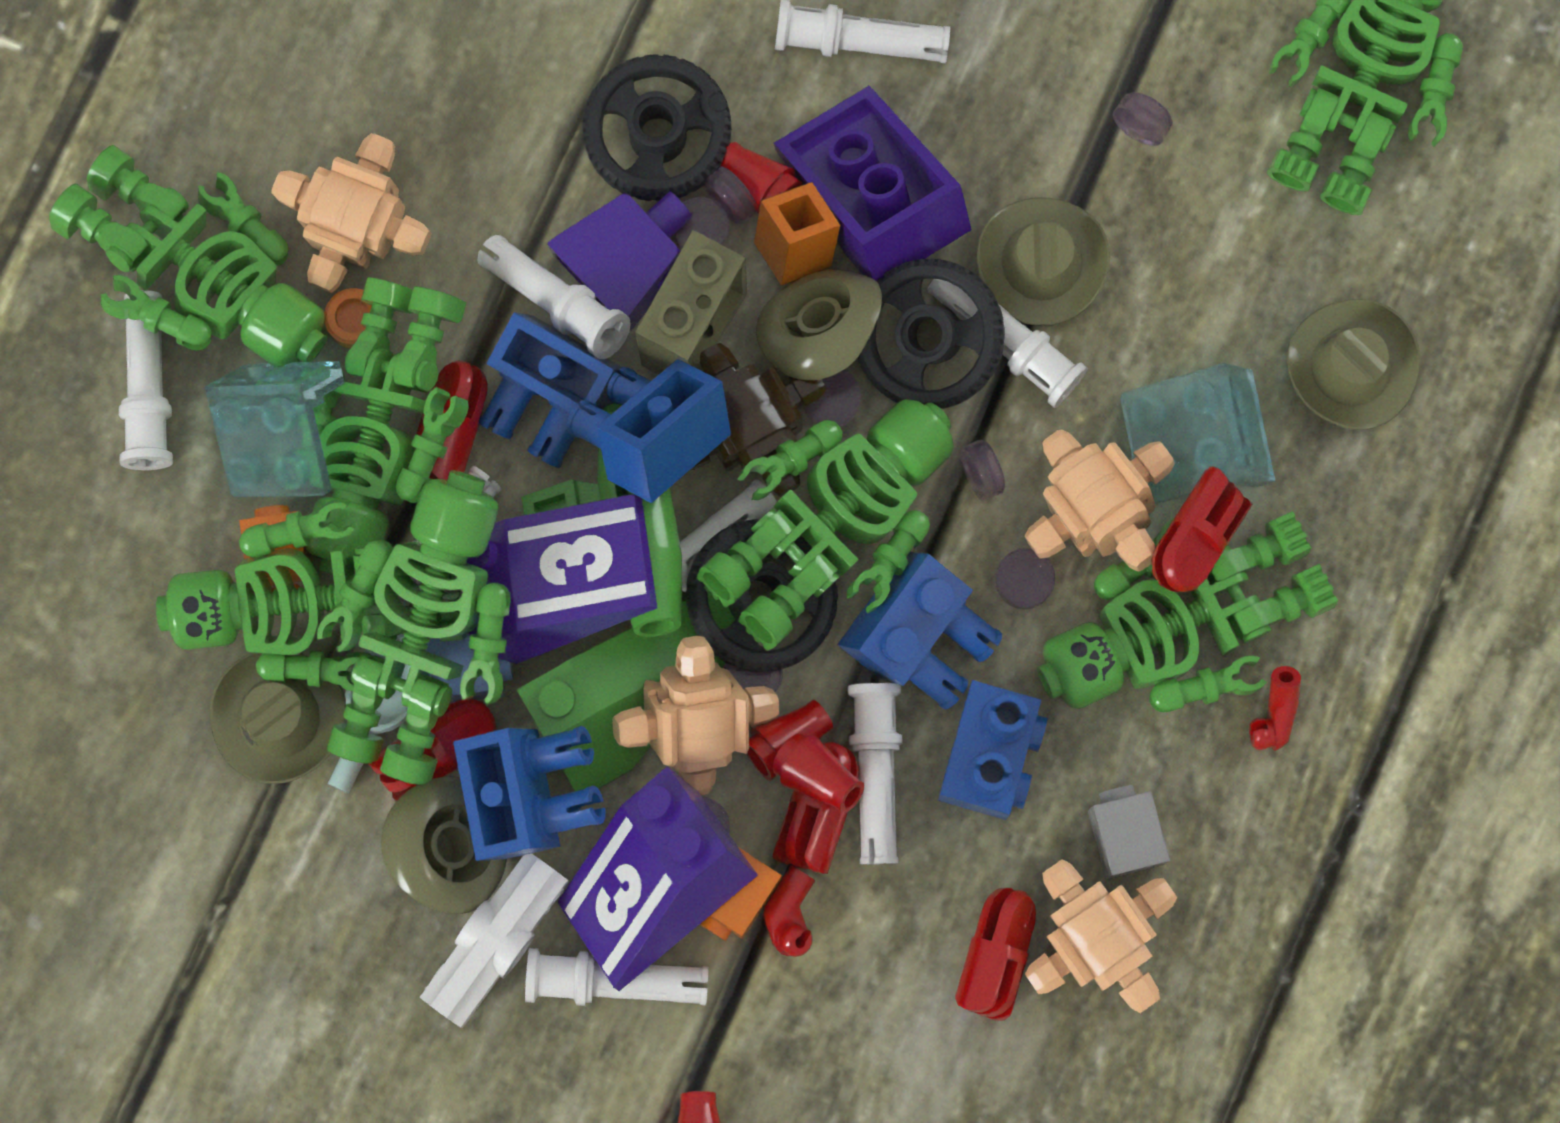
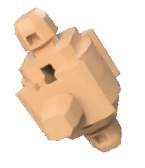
[271,133,431,293]
[1024,429,1175,572]
[612,636,779,795]
[1025,859,1177,1013]

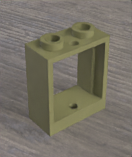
[635,230,747,375]

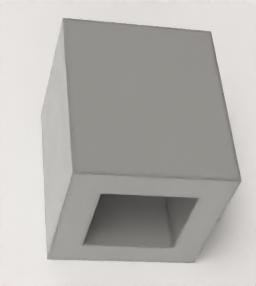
[1088,785,1170,880]

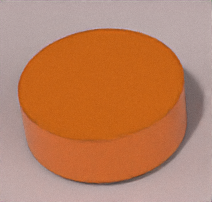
[324,288,372,349]

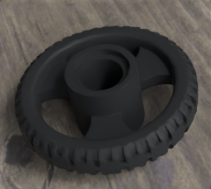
[582,54,732,202]
[858,259,1005,409]
[686,519,838,672]

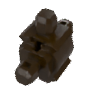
[690,343,827,497]

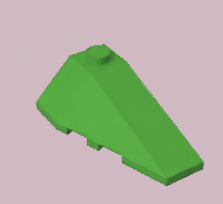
[517,591,735,791]

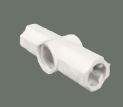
[419,853,569,1028]

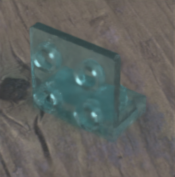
[205,361,345,497]
[1120,363,1276,504]

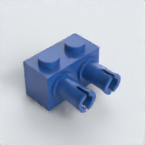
[478,312,627,468]
[566,359,731,503]
[837,552,1002,710]
[938,680,1048,820]
[453,726,606,861]

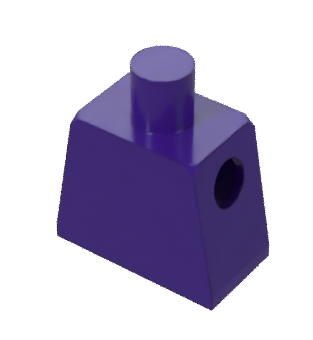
[547,191,693,332]

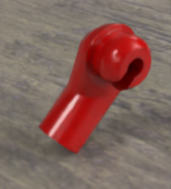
[1249,666,1301,751]
[763,865,815,957]

